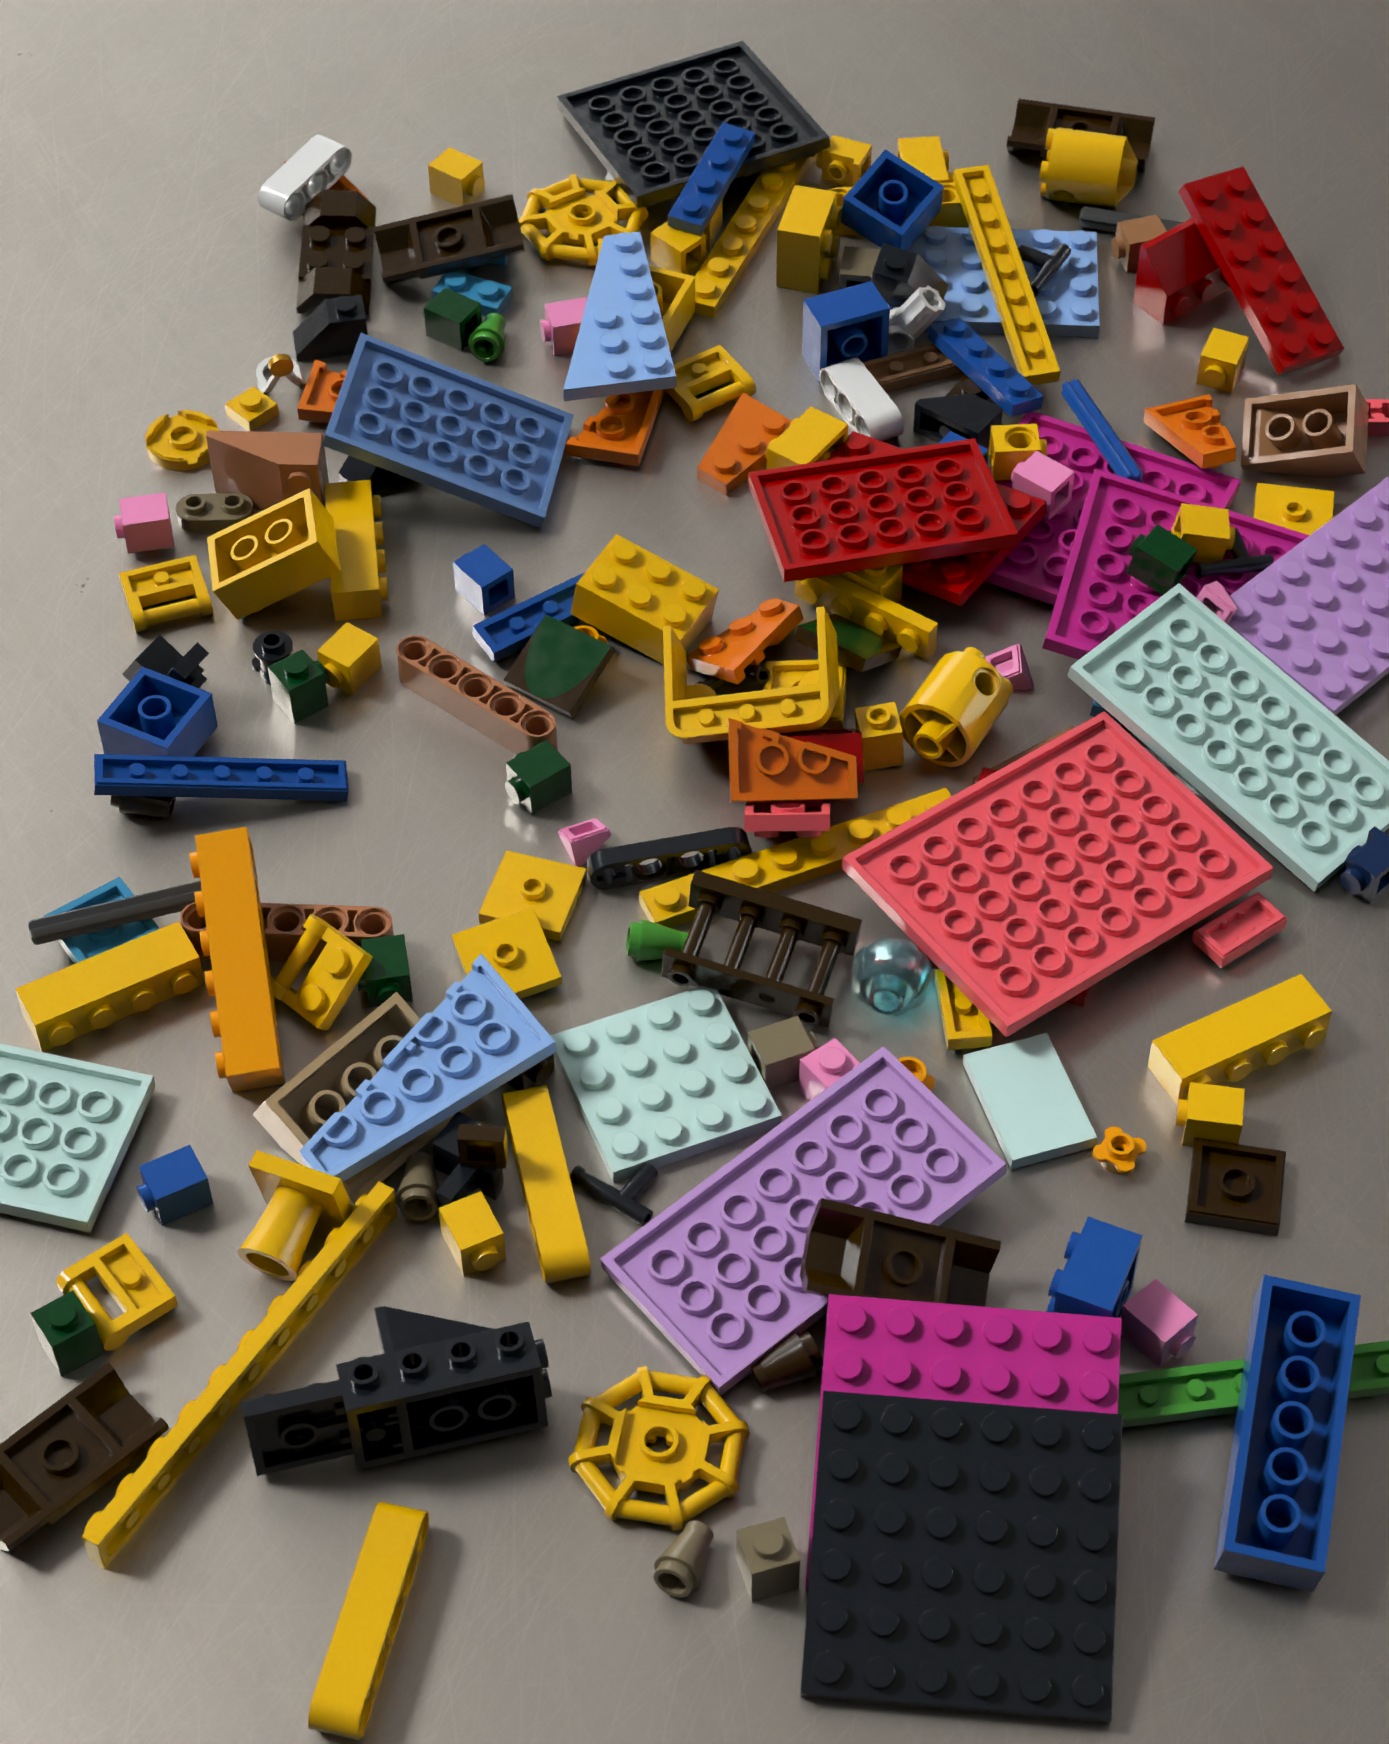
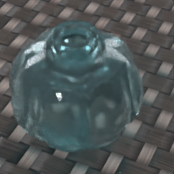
[851,937,932,1016]

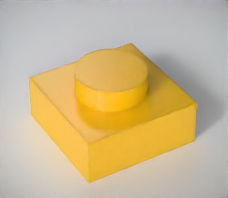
[225,386,279,431]

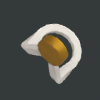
[256,353,306,393]

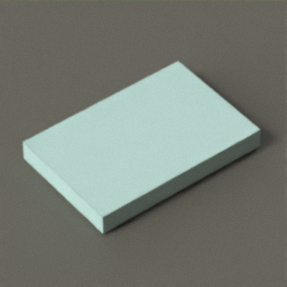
[963,1033,1097,1169]

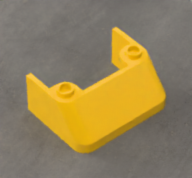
[663,606,839,744]

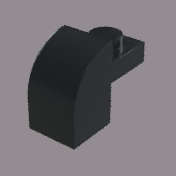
[122,635,209,688]
[432,1112,503,1208]

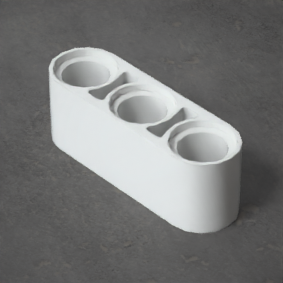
[258,134,352,221]
[819,357,904,441]

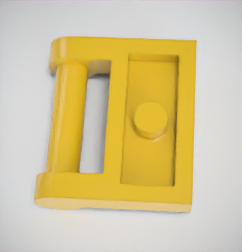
[665,345,756,422]
[119,555,213,633]
[271,914,373,1031]
[56,1233,178,1351]

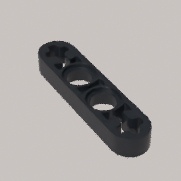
[586,827,752,889]

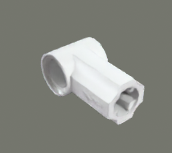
[888,286,945,355]

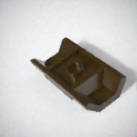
[1007,99,1155,172]
[296,190,377,316]
[373,194,526,285]
[800,1198,1001,1307]
[0,1363,169,1552]

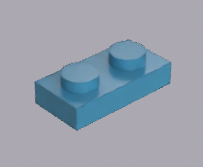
[432,271,513,317]

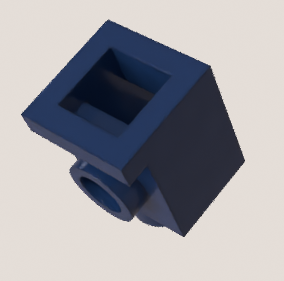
[1340,826,1389,904]

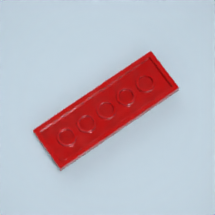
[1178,166,1345,376]

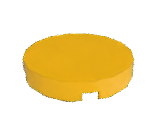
[145,410,220,471]

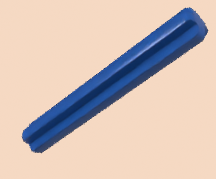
[1061,379,1143,483]

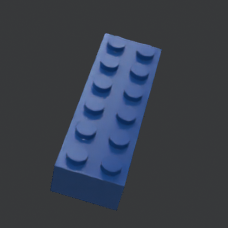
[1214,1275,1361,1592]

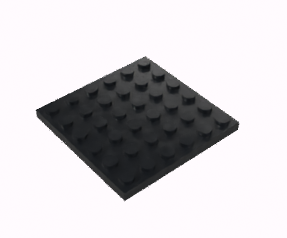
[557,41,830,208]
[800,1391,1123,1723]

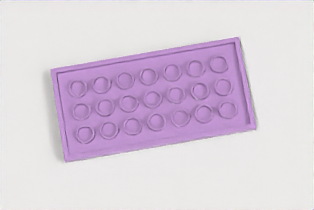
[1211,476,1389,716]
[600,1046,1006,1396]

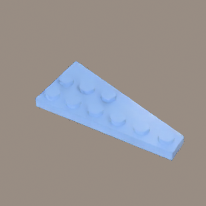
[563,232,676,401]
[299,954,557,1182]

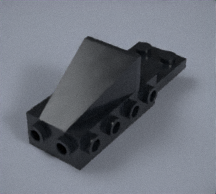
[241,1306,552,1476]

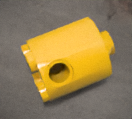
[1039,127,1138,208]
[899,647,1014,767]

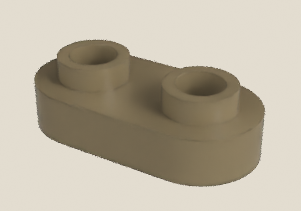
[175,493,254,532]

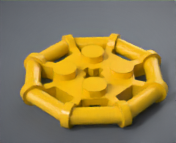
[519,174,648,266]
[568,1366,750,1531]

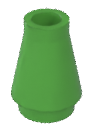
[469,313,506,362]
[626,918,689,961]

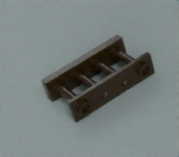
[661,870,862,1028]

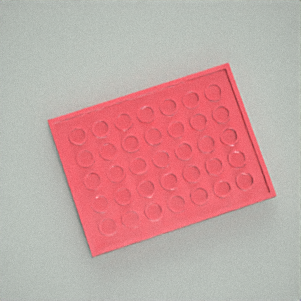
[842,711,1274,1037]

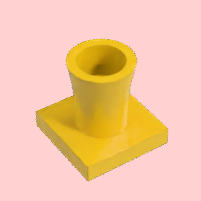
[237,1150,353,1281]

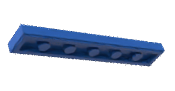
[94,754,349,801]

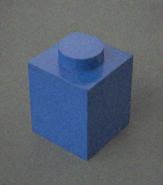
[453,544,515,615]
[136,1145,213,1226]

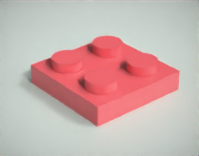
[744,801,830,838]

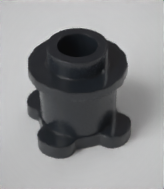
[252,631,293,685]

